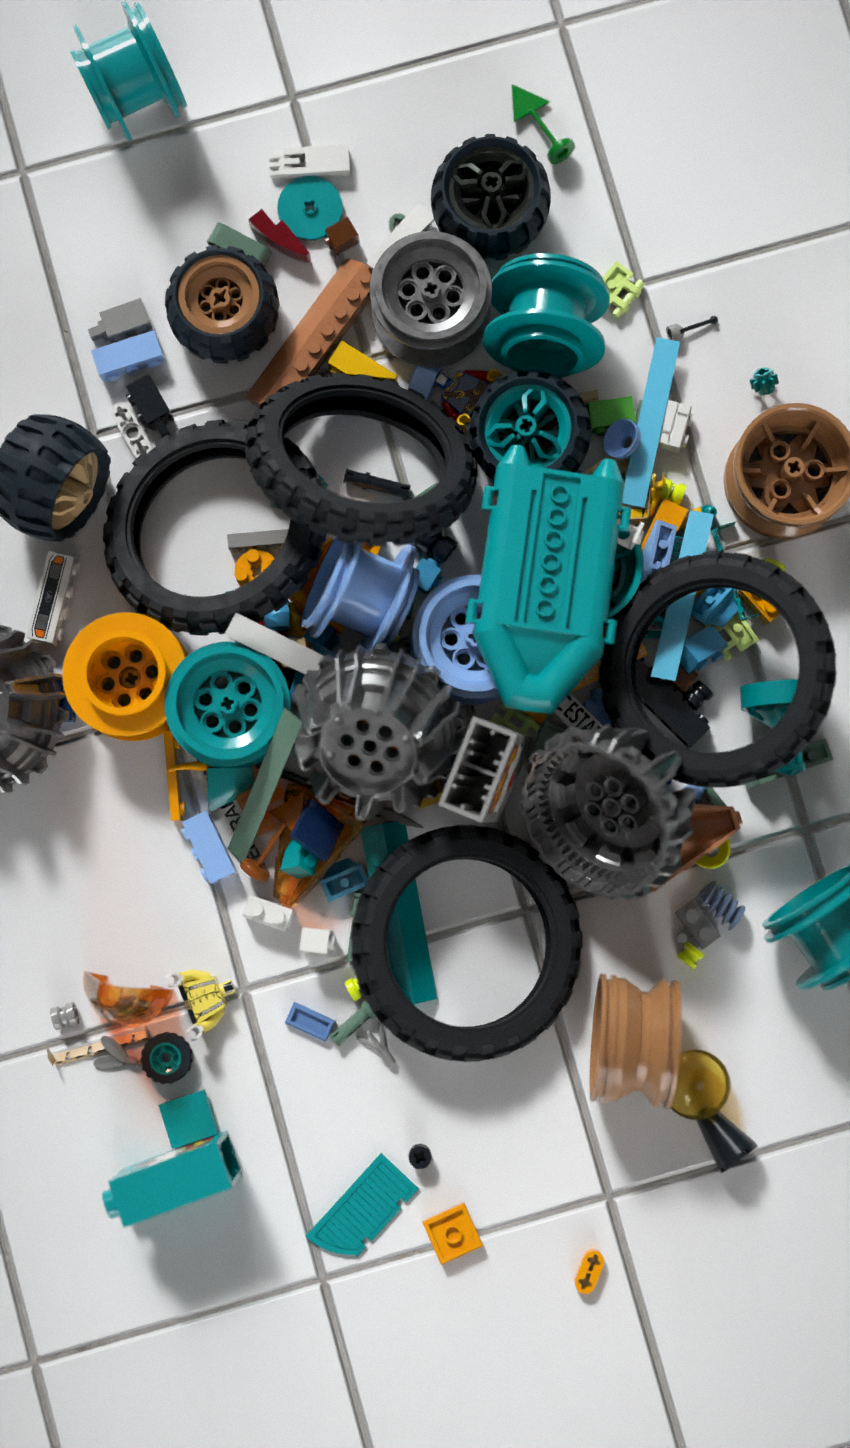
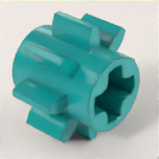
[750,367,779,395]

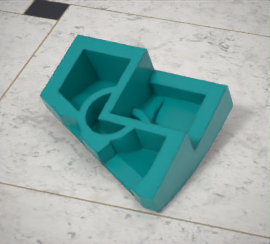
[207,767,253,812]

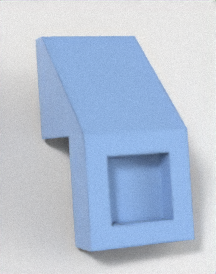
[407,365,444,401]

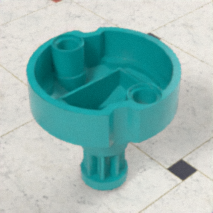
[740,679,806,776]

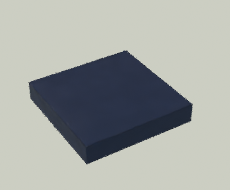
[289,799,344,863]

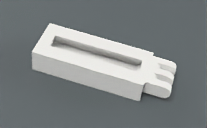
[269,144,350,180]

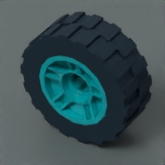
[140,1032,193,1084]

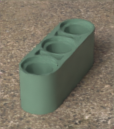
[207,222,272,266]

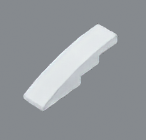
[366,203,434,271]

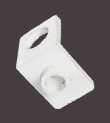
[616,519,645,550]

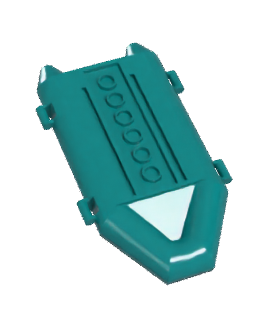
[466,445,631,714]

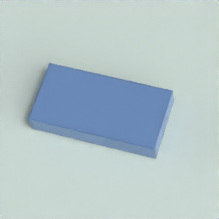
[285,1002,336,1042]

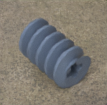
[695,881,745,931]

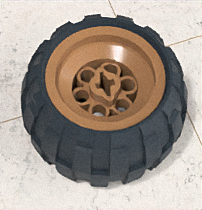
[165,245,280,364]

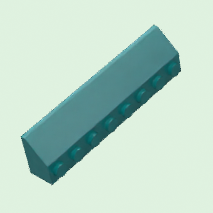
[360,821,437,1004]

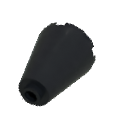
[697,1106,758,1174]

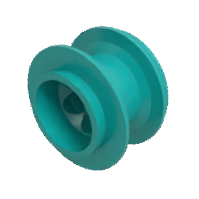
[69,1,187,141]
[483,253,610,378]
[165,642,290,768]
[762,864,850,991]

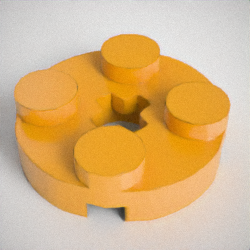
[234,549,274,587]

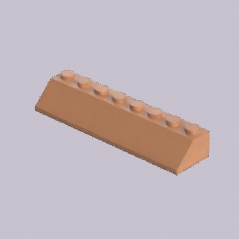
[244,258,373,408]

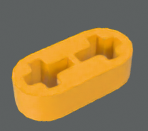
[574,1249,604,1294]

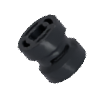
[682,680,714,712]

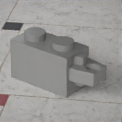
[88,298,152,343]

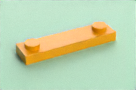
[163,730,186,822]

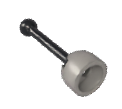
[666,316,718,341]

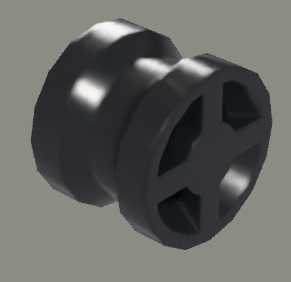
[408,1143,431,1169]

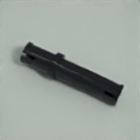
[343,469,411,499]

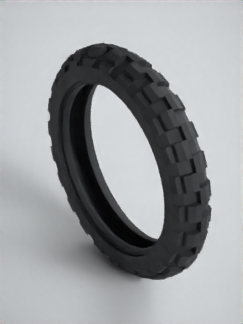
[245,373,478,546]
[103,419,327,636]
[599,551,837,788]
[351,825,583,1062]

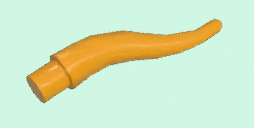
[166,761,215,772]

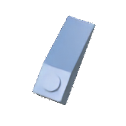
[640,520,677,584]

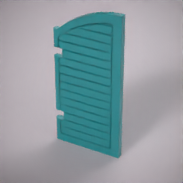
[305,1153,419,1257]

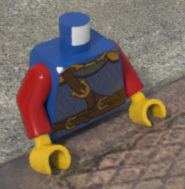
[435,369,503,431]

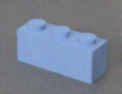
[91,330,165,382]
[181,810,237,884]

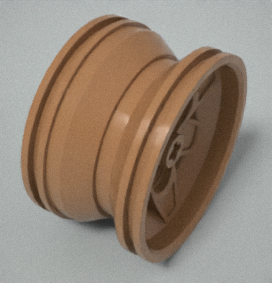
[723,403,850,539]
[589,974,682,1109]

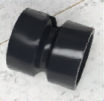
[417,529,459,565]

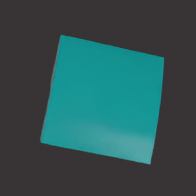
[158,1089,219,1149]

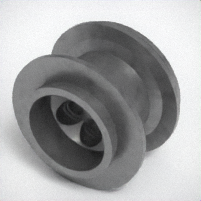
[370,231,492,368]

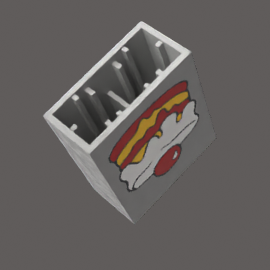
[438,716,533,823]

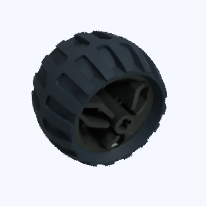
[431,134,551,261]

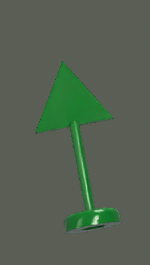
[512,84,575,165]

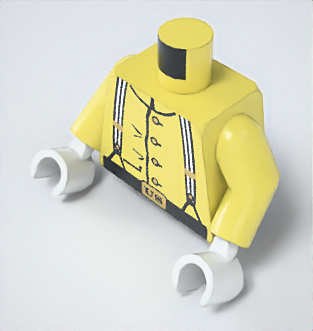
[166,969,236,1041]

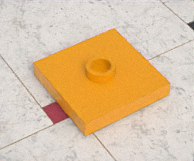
[422,1202,483,1265]

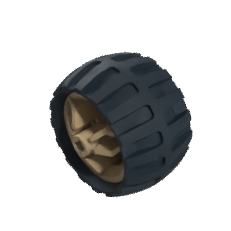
[0,414,111,542]

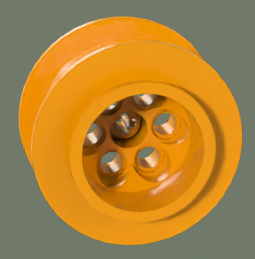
[62,612,189,741]

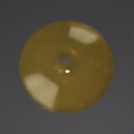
[670,1050,731,1120]

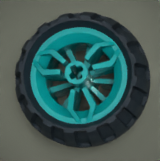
[469,370,591,481]

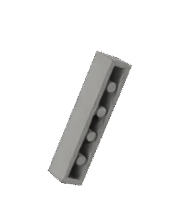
[227,529,289,552]

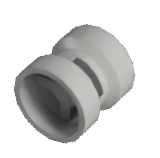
[50,1002,79,1030]

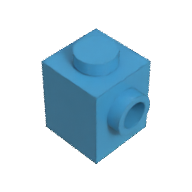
[416,557,443,595]

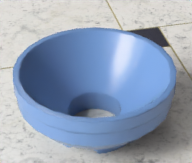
[603,419,641,459]

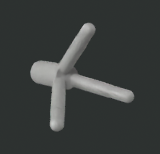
[356,1020,396,1067]

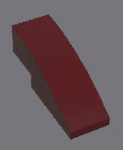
[248,209,311,263]

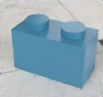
[680,625,728,674]

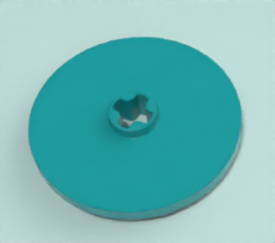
[277,176,343,240]

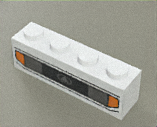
[26,551,80,646]

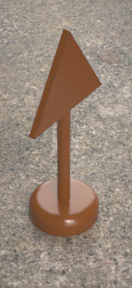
[240,792,305,882]

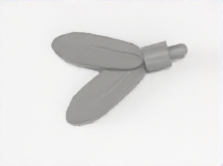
[93,1036,142,1069]

